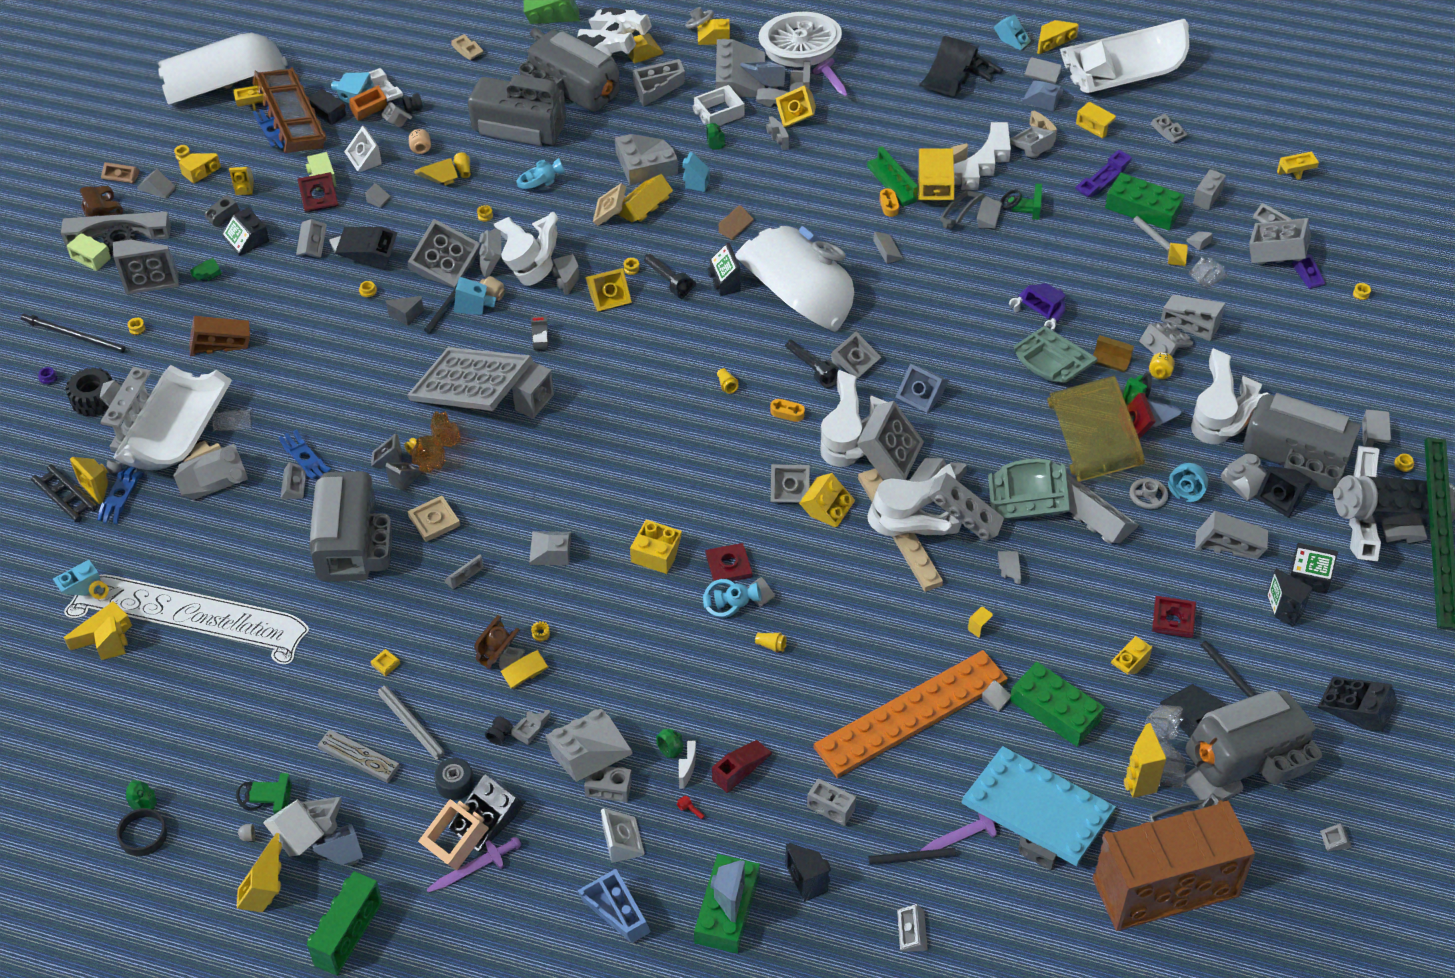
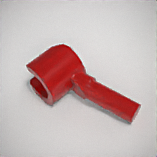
[677,796,705,820]

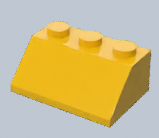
[618,174,673,222]
[1124,723,1166,798]

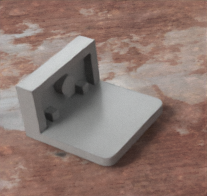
[1139,322,1193,356]

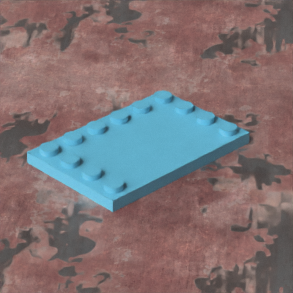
[962,746,1116,866]

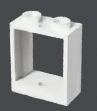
[693,85,744,126]

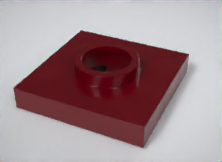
[297,172,339,212]
[1118,393,1156,446]
[705,543,752,582]
[1152,596,1196,638]

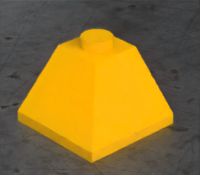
[698,19,730,45]
[627,33,663,64]
[775,85,816,128]
[414,158,458,185]
[586,268,632,311]
[70,457,109,505]

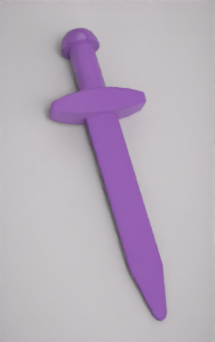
[813,58,847,96]
[920,813,997,851]
[427,837,521,892]

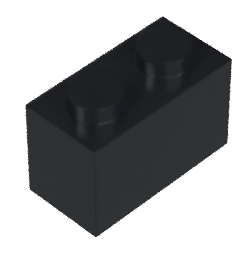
[309,89,346,125]

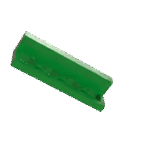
[867,146,918,207]

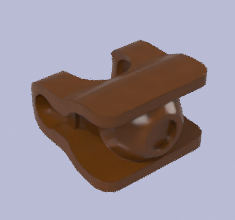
[80,186,123,217]
[474,614,520,669]

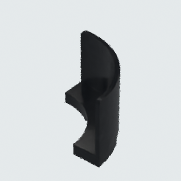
[919,35,980,97]

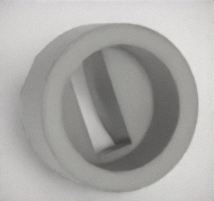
[107,460,123,475]
[238,823,255,841]

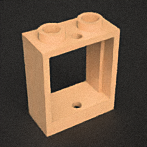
[418,799,488,870]

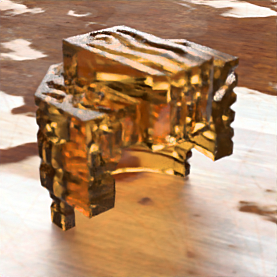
[430,411,461,447]
[411,435,446,473]

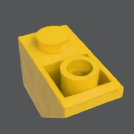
[179,153,221,184]
[229,167,254,195]
[94,615,128,660]
[1111,636,1152,675]

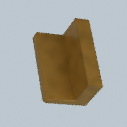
[1093,335,1134,373]

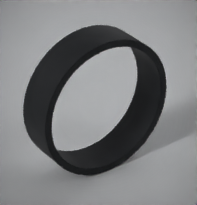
[116,808,167,856]

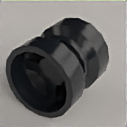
[402,93,423,113]
[484,716,513,746]

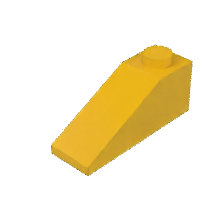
[63,601,132,650]

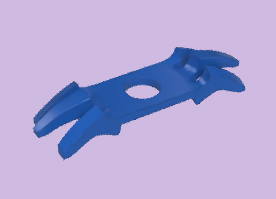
[253,106,285,149]
[279,429,331,479]
[97,466,144,525]

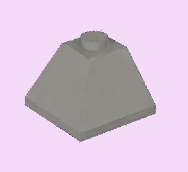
[529,531,571,565]

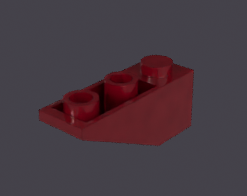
[712,740,772,793]

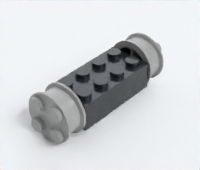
[1333,475,1455,526]

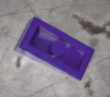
[1292,254,1326,289]

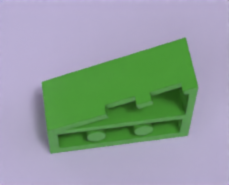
[524,0,580,24]

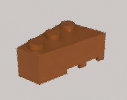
[189,316,250,356]

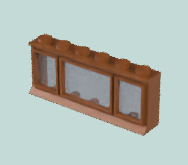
[253,67,326,153]

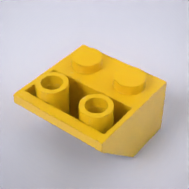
[799,473,855,527]
[630,519,682,574]

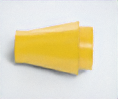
[453,152,471,178]
[717,368,738,394]
[755,632,787,652]

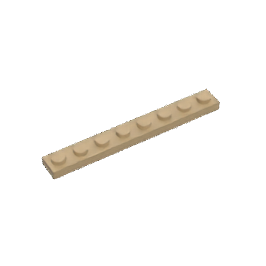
[858,469,943,592]

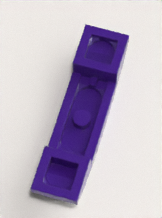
[1075,149,1132,197]

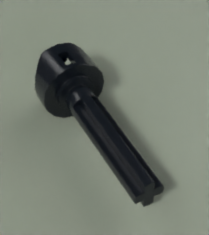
[643,254,696,300]
[785,339,839,389]

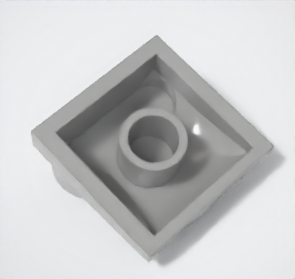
[1010,126,1056,158]
[479,228,501,278]
[830,331,881,379]
[1221,454,1267,502]
[771,464,810,503]
[1182,767,1243,807]
[300,797,342,836]

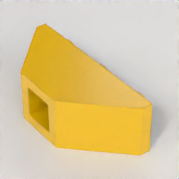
[1037,20,1079,54]

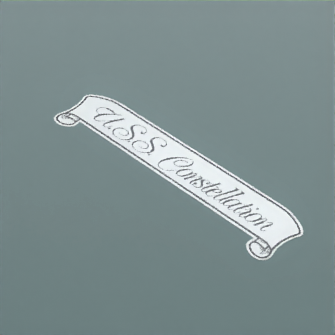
[64,575,309,664]

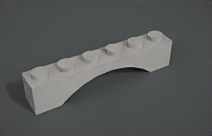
[61,212,171,245]

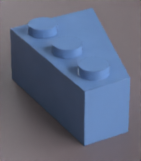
[577,869,651,943]

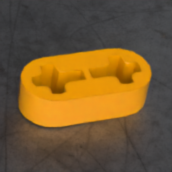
[880,188,899,217]
[770,399,805,422]

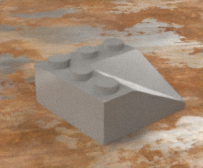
[615,134,678,185]
[1249,218,1311,264]
[408,219,480,288]
[113,240,179,295]
[857,401,924,480]
[545,709,633,782]

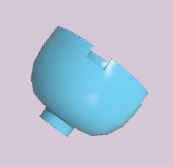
[1168,463,1208,502]

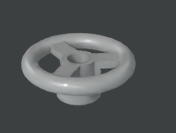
[686,7,714,29]
[812,241,846,265]
[1130,478,1168,509]

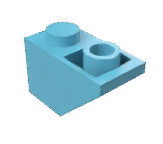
[993,14,1031,50]
[683,152,710,192]
[53,560,101,596]

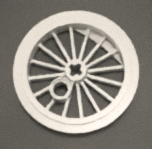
[759,12,842,67]

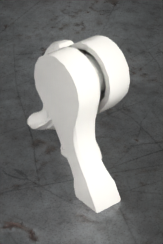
[494,212,558,286]
[1191,348,1269,444]
[820,370,887,467]
[867,464,962,536]

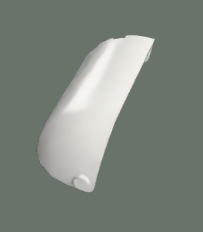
[1060,19,1189,93]
[158,33,288,106]
[735,226,854,332]
[114,365,232,470]

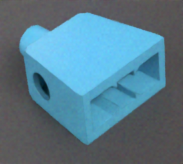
[331,72,374,103]
[454,277,496,315]

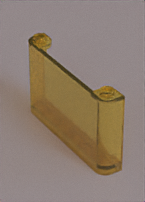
[1047,375,1145,482]

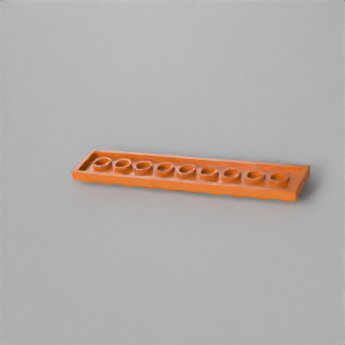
[814,650,1008,778]

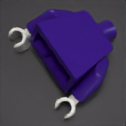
[1009,283,1066,331]

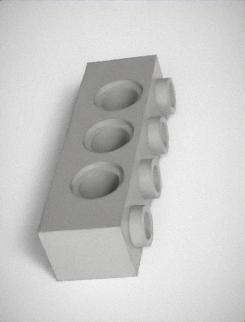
[928,472,1004,542]

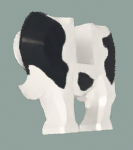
[577,7,652,56]

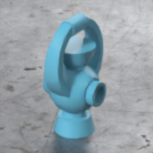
[516,158,566,189]
[703,579,762,618]

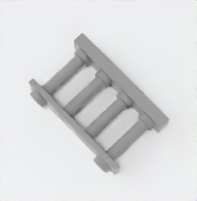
[101,367,151,452]

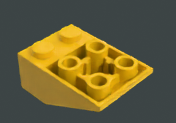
[918,149,954,200]
[237,833,282,912]

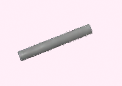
[1133,216,1170,251]

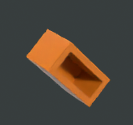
[349,85,387,121]

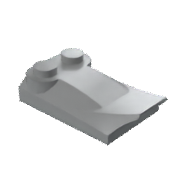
[173,444,248,500]

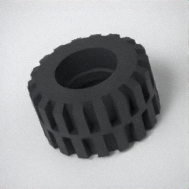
[65,367,112,417]

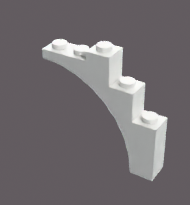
[954,122,1011,190]
[1349,446,1381,561]

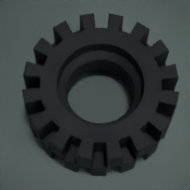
[103,225,137,255]

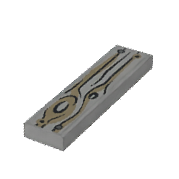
[318,730,400,783]

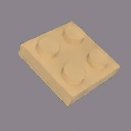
[593,183,626,226]
[408,496,460,542]

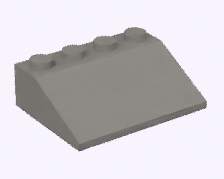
[716,39,765,97]

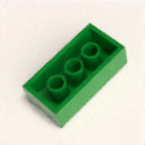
[1105,173,1185,231]
[1010,661,1105,747]
[694,854,760,954]
[307,871,383,976]

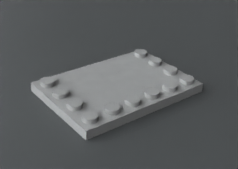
[407,347,533,411]

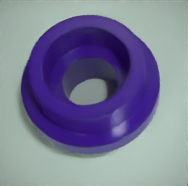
[38,367,57,384]

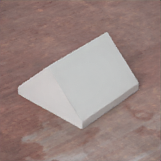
[1080,41,1116,79]
[344,126,382,172]
[263,799,324,856]
[601,808,644,863]

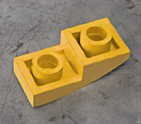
[500,650,548,689]

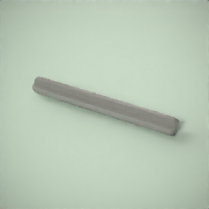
[378,686,445,760]

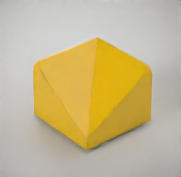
[1168,243,1188,266]
[968,607,993,637]

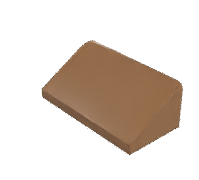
[101,162,140,184]
[719,205,754,240]

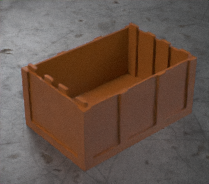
[1092,800,1255,932]

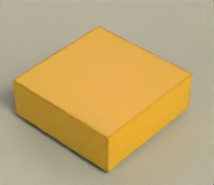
[371,649,400,677]

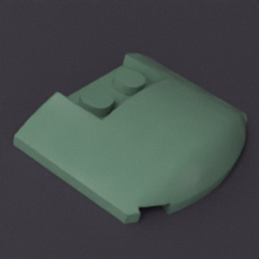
[1014,326,1098,382]
[988,459,1070,521]

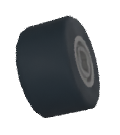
[434,758,474,800]

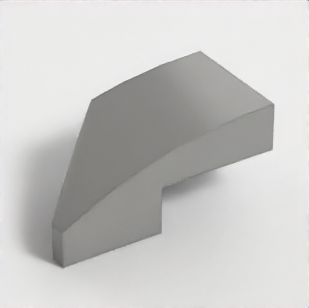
[998,551,1021,584]
[511,710,551,745]

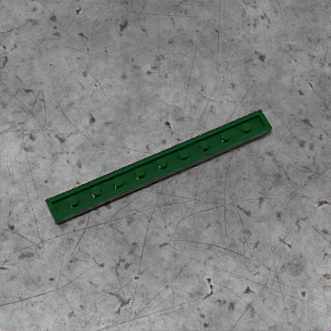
[1424,437,1455,630]

